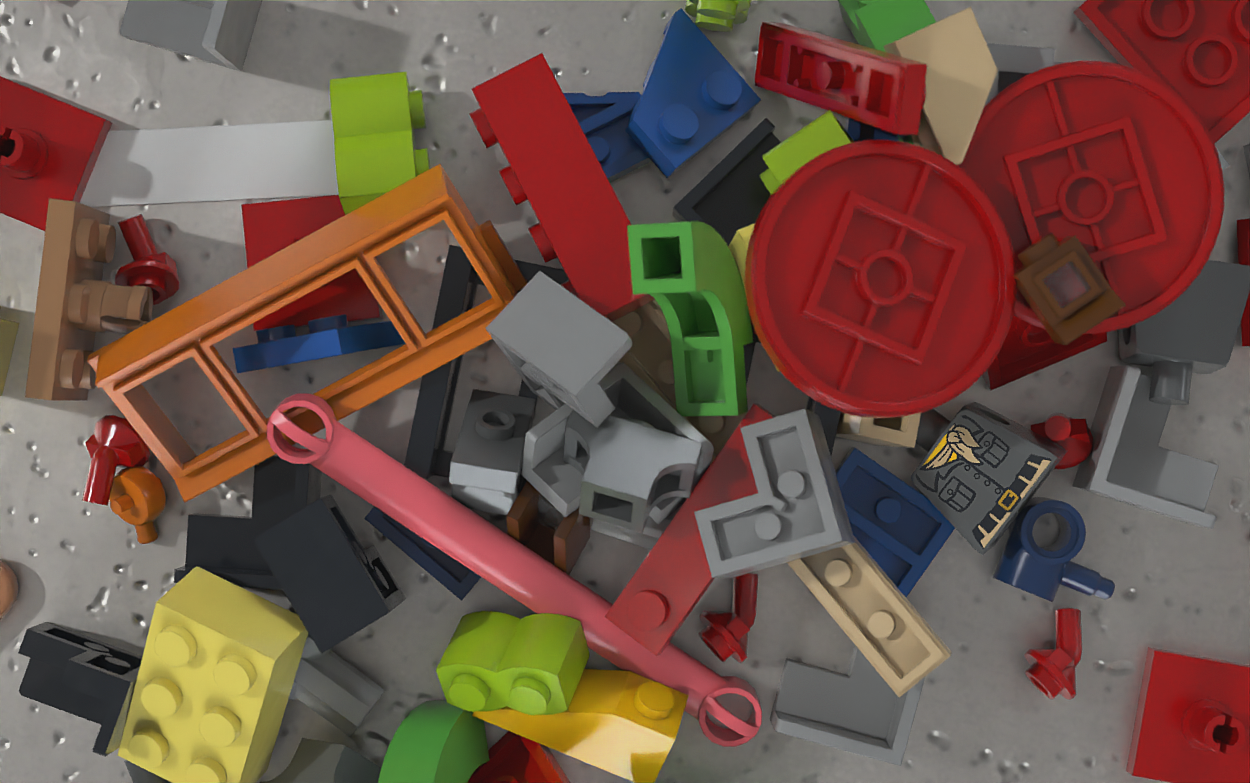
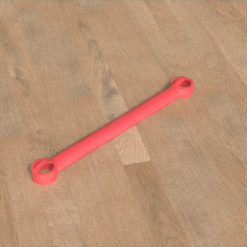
[267,393,762,747]

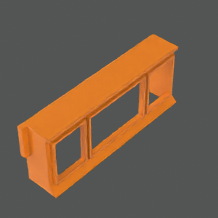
[87,164,528,503]

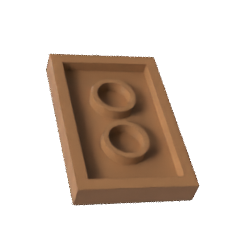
[25,198,153,401]

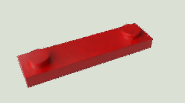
[754,22,927,134]
[605,403,776,656]

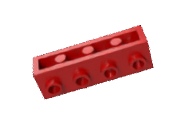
[469,53,655,322]

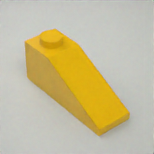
[472,669,689,783]

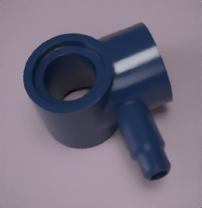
[993,497,1115,602]

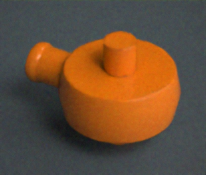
[109,465,166,544]

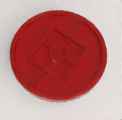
[957,61,1225,334]
[745,140,1017,418]

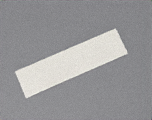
[80,120,339,207]

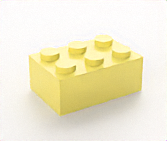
[118,566,308,783]

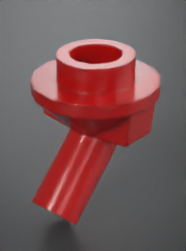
[115,214,179,305]
[1030,413,1093,469]
[82,415,150,506]
[698,573,758,663]
[1024,608,1082,700]

